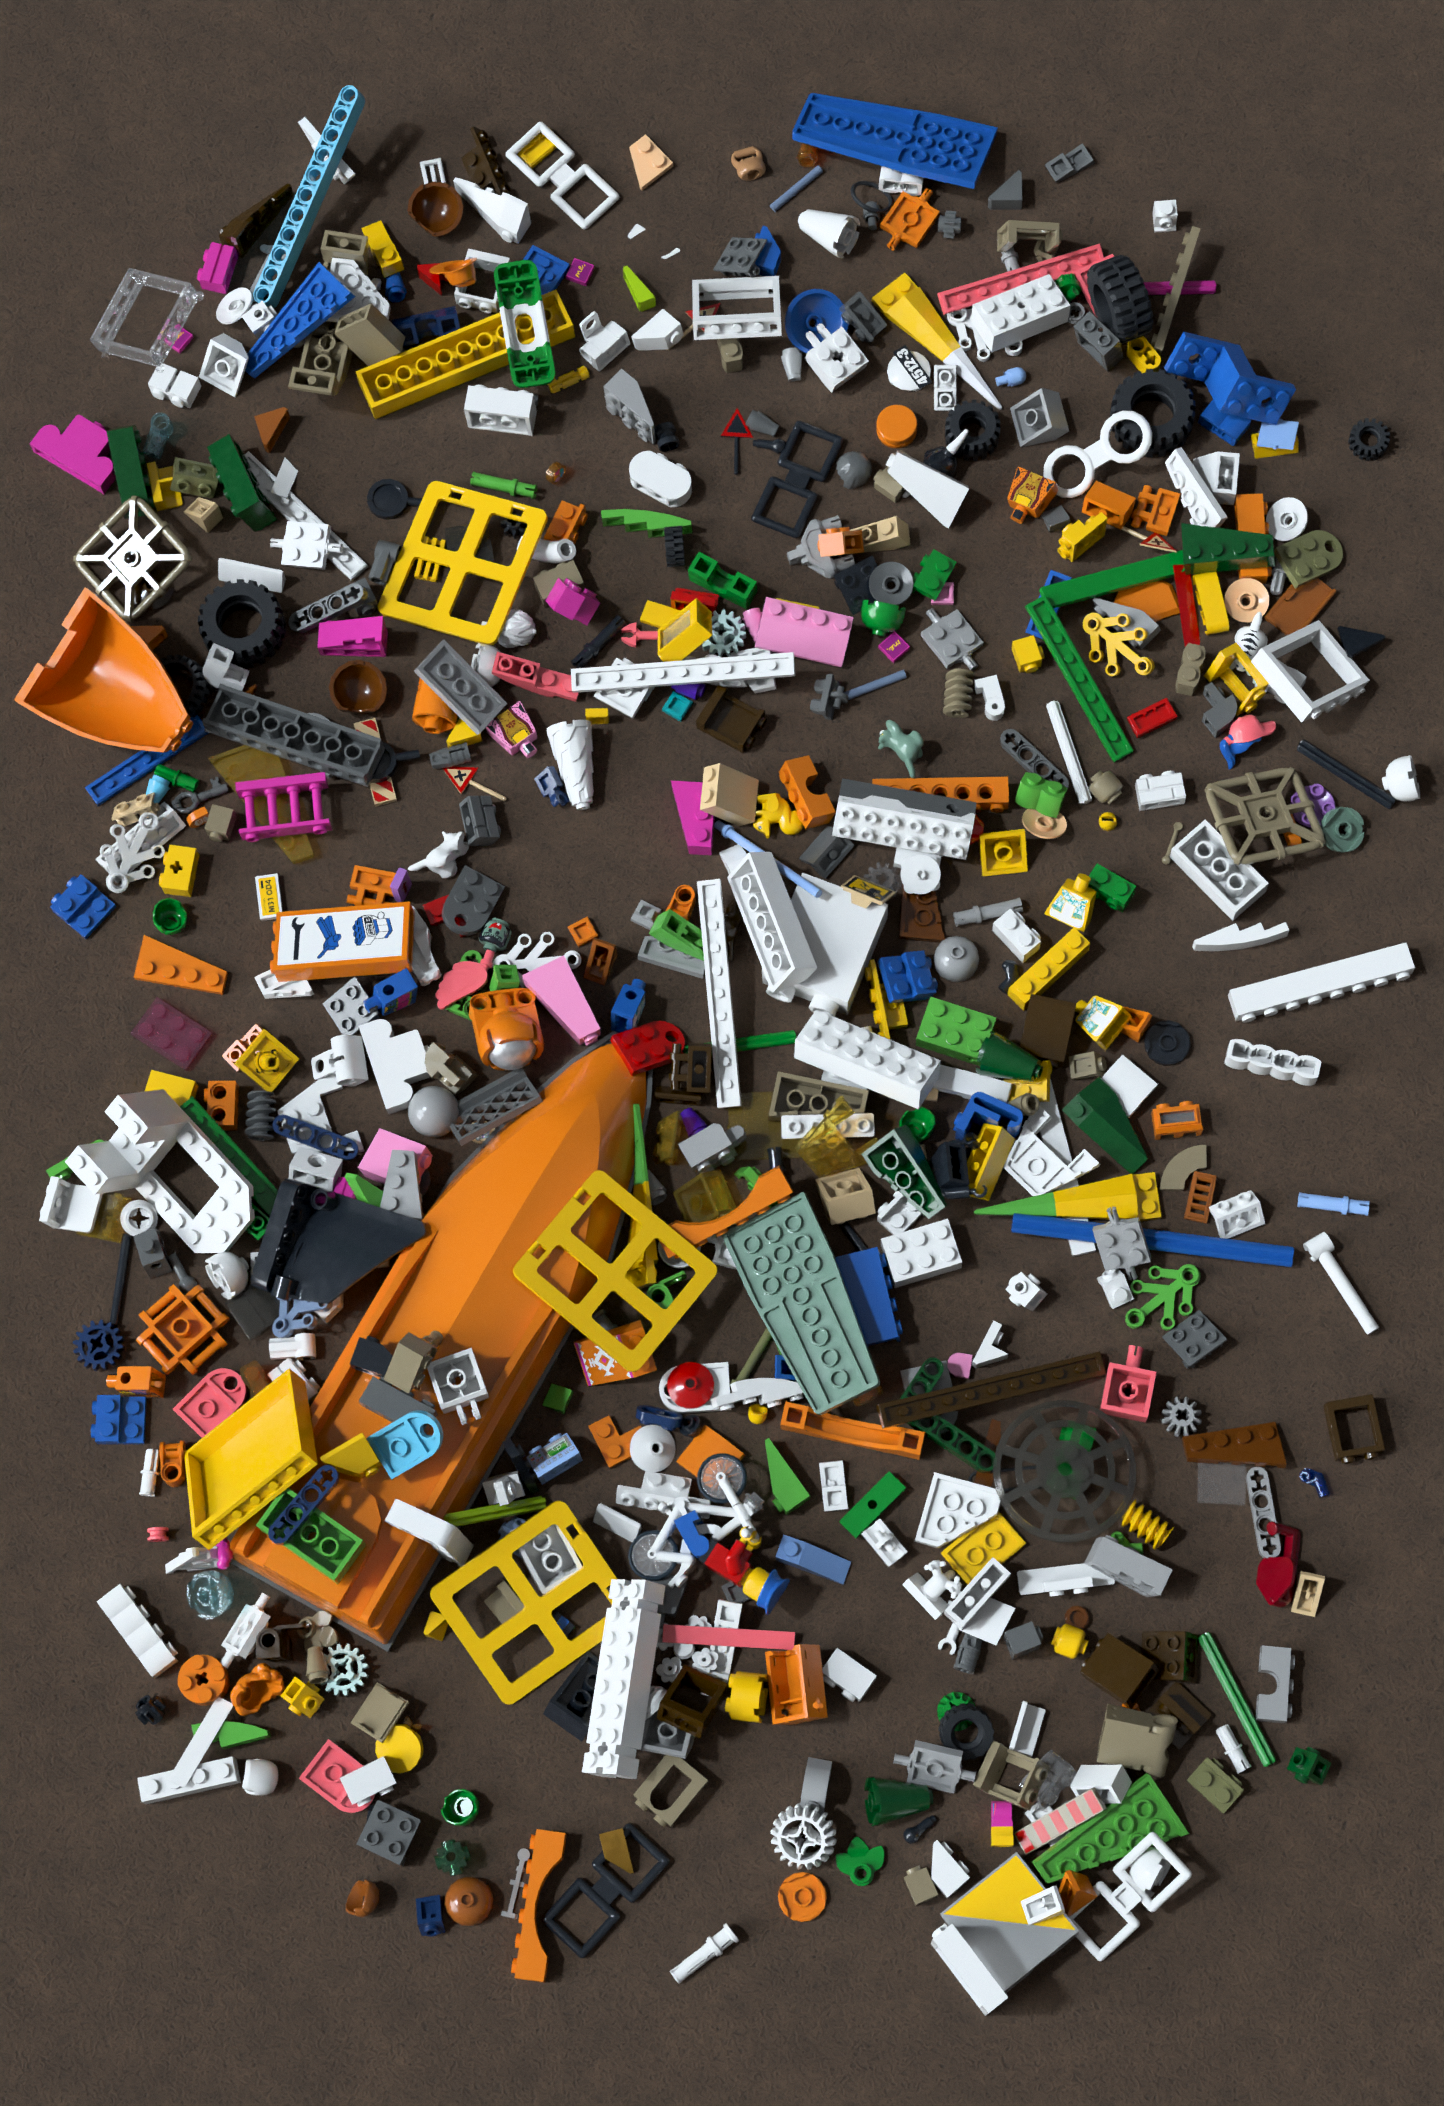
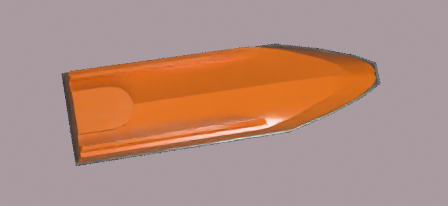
[229,1031,653,1652]

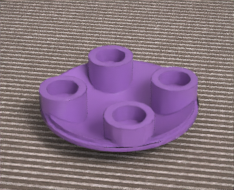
[1290,784,1335,827]

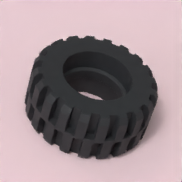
[1087,255,1153,344]
[1110,369,1196,458]
[198,579,286,668]

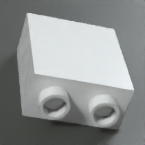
[762,873,888,1017]

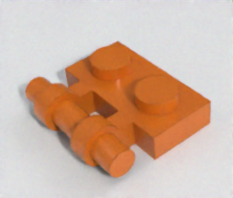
[1131,485,1180,536]
[347,865,396,906]

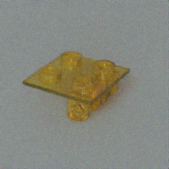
[653,1111,682,1165]
[76,1193,132,1243]

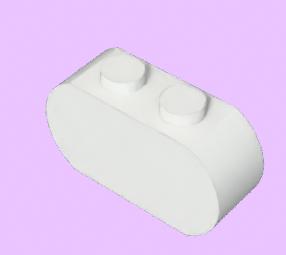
[629,451,692,508]

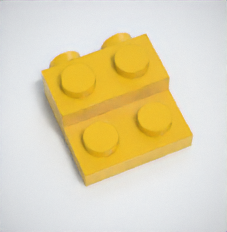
[1057,512,1107,562]

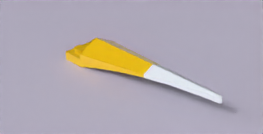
[871,273,1002,410]

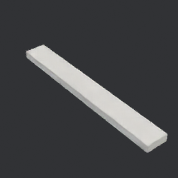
[245,451,368,581]
[1040,1079,1096,1257]

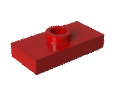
[1127,698,1178,738]

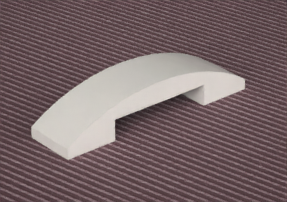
[701,1599,742,1696]

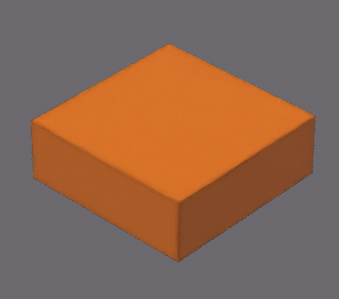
[568,916,598,948]

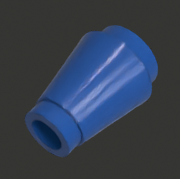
[385,272,407,302]

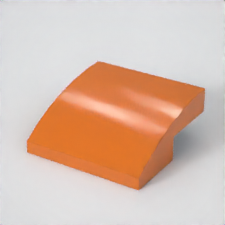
[676,1425,745,1492]

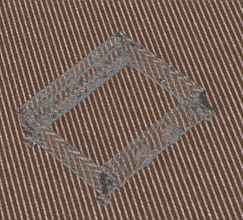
[90,268,204,373]

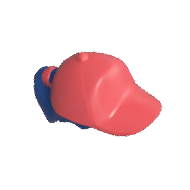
[1219,715,1276,769]

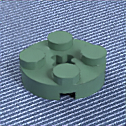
[1320,807,1364,852]

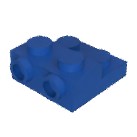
[50,874,117,939]
[877,950,938,1003]
[91,1395,147,1444]

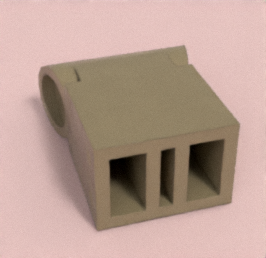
[1097,1704,1178,1777]

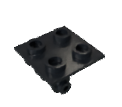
[833,555,877,615]

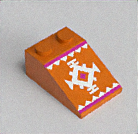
[573,1320,657,1386]

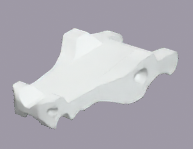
[412,906,442,986]

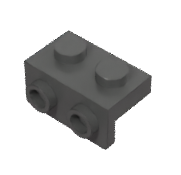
[839,291,887,342]

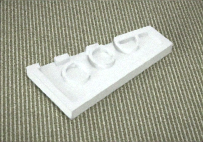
[1165,447,1228,528]

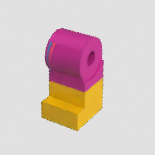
[991,1801,1014,1847]

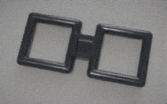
[751,421,844,538]
[542,1823,670,1959]

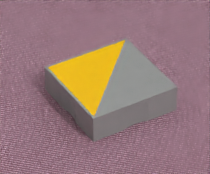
[940,1852,1079,1994]

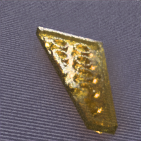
[208,745,315,864]

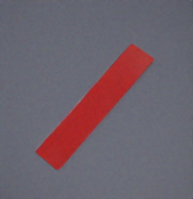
[1173,565,1200,647]

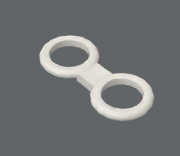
[1043,411,1152,498]

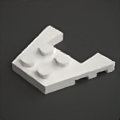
[278,1073,364,1154]
[1003,1106,1101,1196]

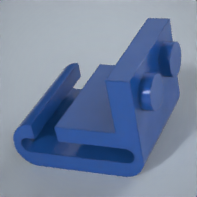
[953,1092,1023,1140]

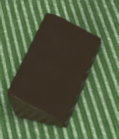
[655,1086,703,1106]

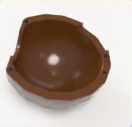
[407,182,463,237]
[329,660,387,714]

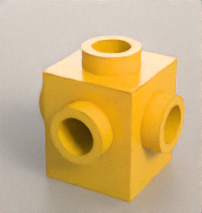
[281,1677,324,1718]

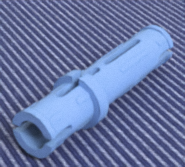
[1297,1192,1370,1216]

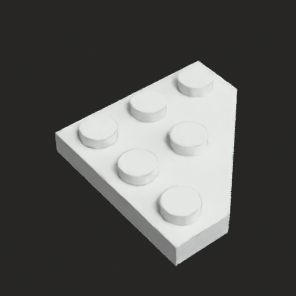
[326,258,391,322]
[915,1472,1004,1548]

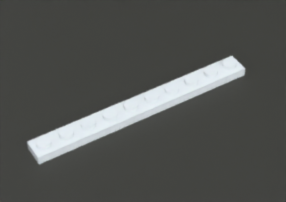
[571,652,795,693]
[697,879,742,1109]

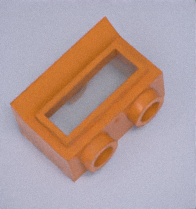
[1151,1101,1203,1140]

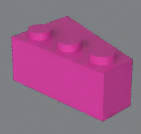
[317,616,388,657]

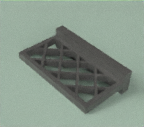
[449,1068,543,1146]

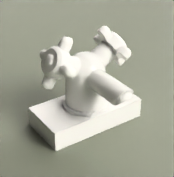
[902,1560,962,1620]

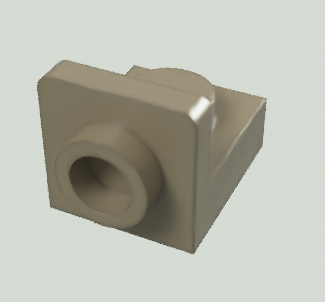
[1069,1051,1107,1080]

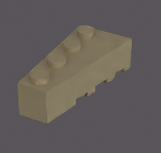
[768,1071,869,1121]

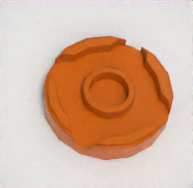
[778,1872,827,1922]

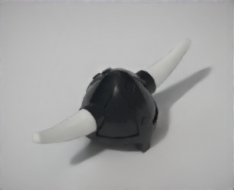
[903,429,968,498]

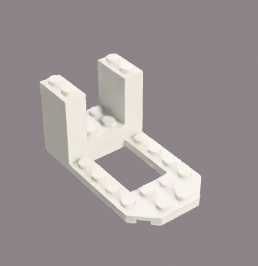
[65,1089,255,1253]

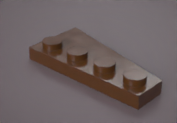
[899,883,945,943]
[1182,1422,1287,1468]

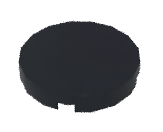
[1144,1020,1190,1066]

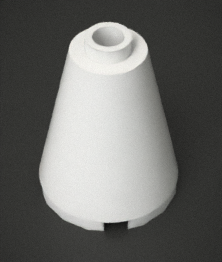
[798,209,860,258]

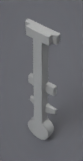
[501,1848,530,1919]

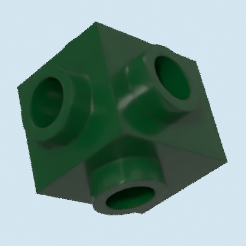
[1287,1747,1331,1785]

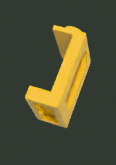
[1204,643,1269,716]

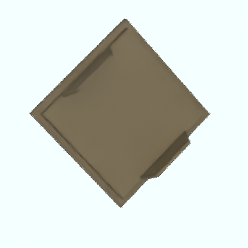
[351,1682,410,1744]

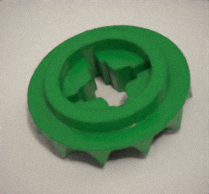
[937,1692,975,1731]

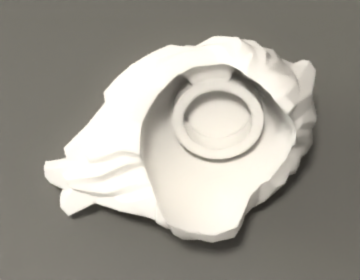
[481,609,536,648]

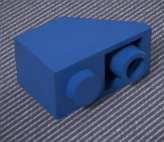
[755,226,781,276]

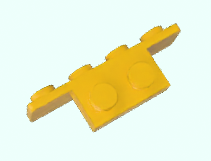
[865,959,908,1039]

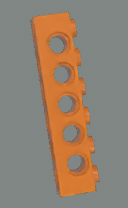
[872,777,1009,813]

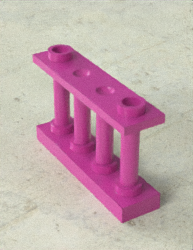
[235,772,332,842]

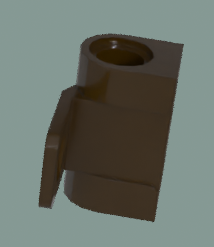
[256,1623,311,1662]

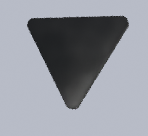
[1337,626,1385,658]

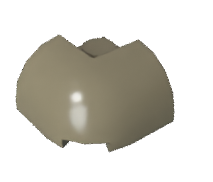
[425,1042,479,1094]

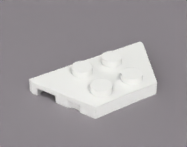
[298,117,355,184]
[165,1546,219,1574]

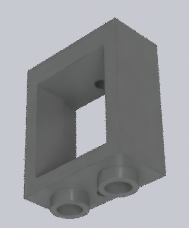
[1073,311,1124,372]

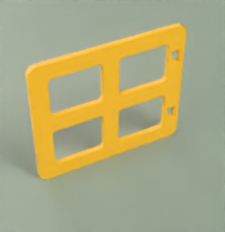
[378,481,548,645]

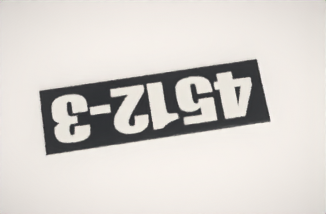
[893,345,932,389]

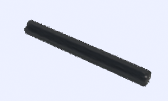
[1297,739,1396,809]

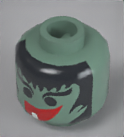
[479,918,512,953]

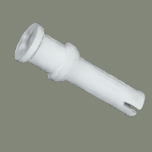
[670,1923,739,1984]

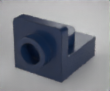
[416,1895,445,1937]

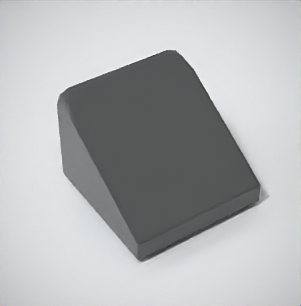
[1041,505,1070,533]

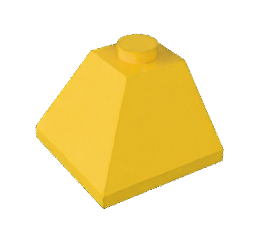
[320,1433,382,1478]

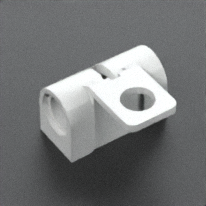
[579,311,630,372]
[311,1035,368,1087]

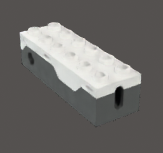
[832,778,984,860]

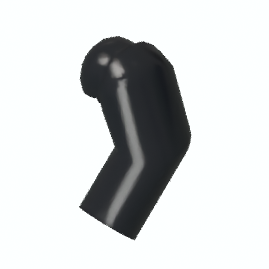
[998,960,1019,994]

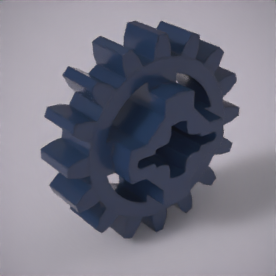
[73,1320,125,1371]

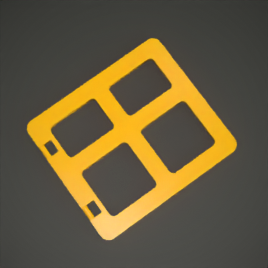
[513,1170,717,1372]
[430,1501,617,1705]

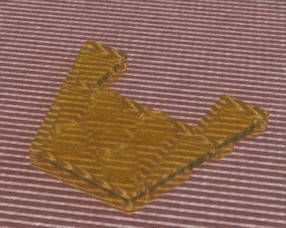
[795,1095,879,1178]

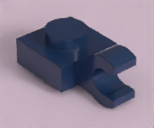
[534,766,569,807]

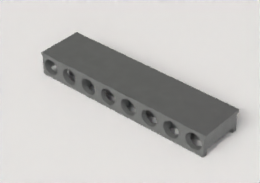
[202,684,385,787]

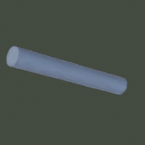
[770,166,823,212]
[843,670,907,700]

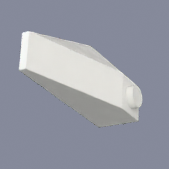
[453,177,531,244]

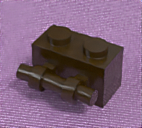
[669,1043,712,1093]

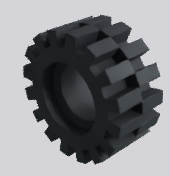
[1348,418,1390,461]
[664,526,685,567]

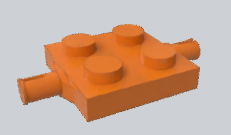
[880,188,940,250]

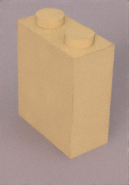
[700,763,759,826]

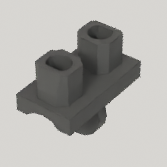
[810,674,849,720]

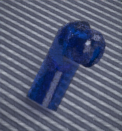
[1299,1468,1330,1498]

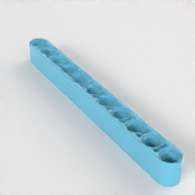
[253,85,365,308]

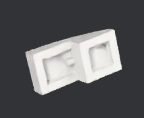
[819,1460,848,1511]

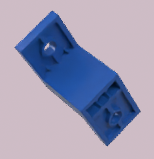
[1164,332,1296,425]

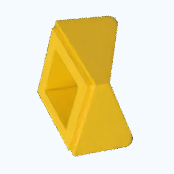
[423,1611,448,1641]

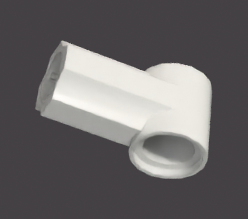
[269,1333,316,1360]

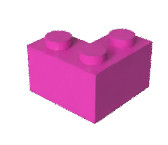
[545,578,600,626]

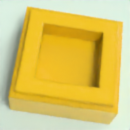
[585,708,609,724]

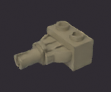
[384,1331,443,1394]

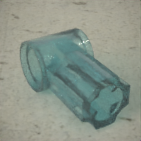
[142,413,174,459]

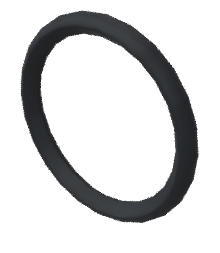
[850,181,893,213]

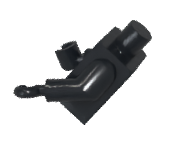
[928,1132,987,1199]

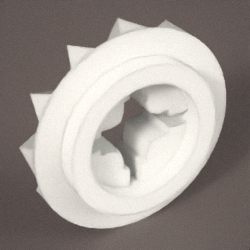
[120,1200,158,1236]

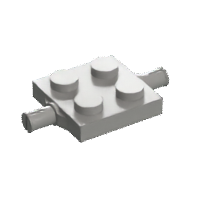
[921,608,983,671]
[1093,1207,1151,1280]
[893,1740,976,1794]

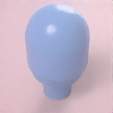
[995,367,1026,387]

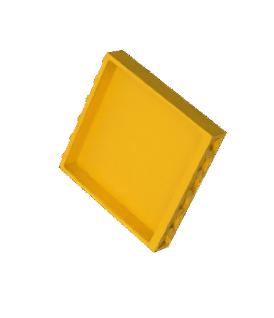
[184,1368,318,1550]

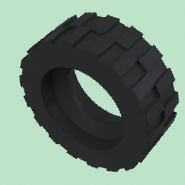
[938,1703,994,1761]

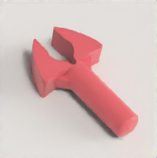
[621,622,658,648]

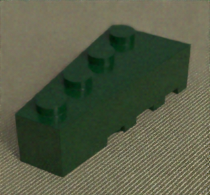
[106,424,155,519]
[207,434,278,532]
[1181,523,1275,575]

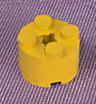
[725,1671,768,1723]

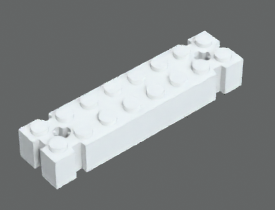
[582,1579,665,1779]

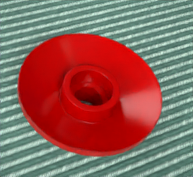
[667,1362,714,1409]

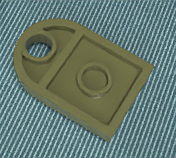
[1274,530,1343,589]

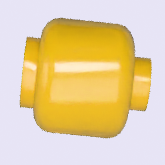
[1051,1624,1089,1659]

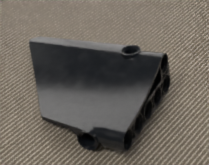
[251,1178,427,1304]

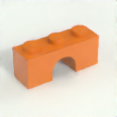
[779,755,836,829]

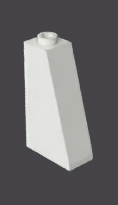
[886,450,969,528]

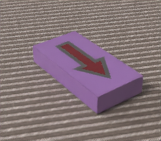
[390,868,412,902]

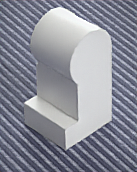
[974,675,1005,721]

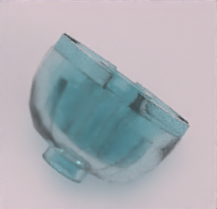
[186,1570,234,1620]

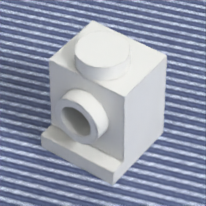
[1152,200,1178,233]

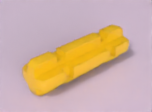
[548,366,589,393]

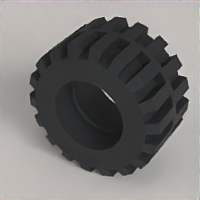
[945,400,1001,461]

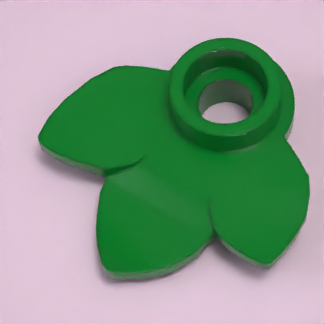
[836,1837,884,1886]

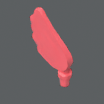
[435,950,495,1010]

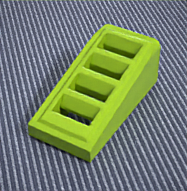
[623,266,656,312]

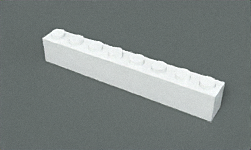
[1228,943,1415,1023]

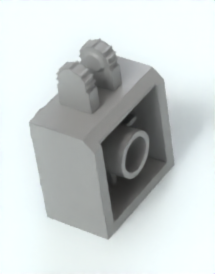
[678,1123,747,1178]

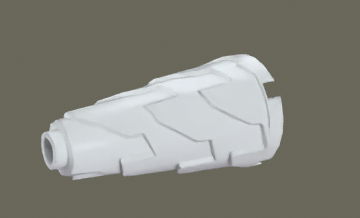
[546,720,594,810]

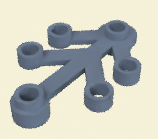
[272,1297,333,1338]

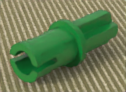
[154,764,199,793]

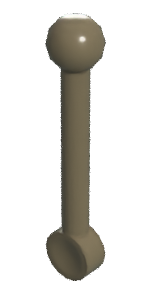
[1162,822,1183,865]

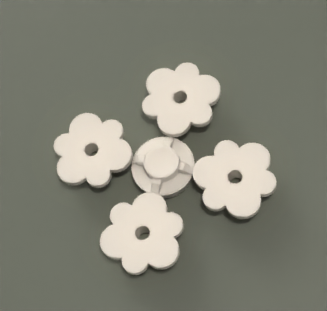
[656,1615,719,1683]

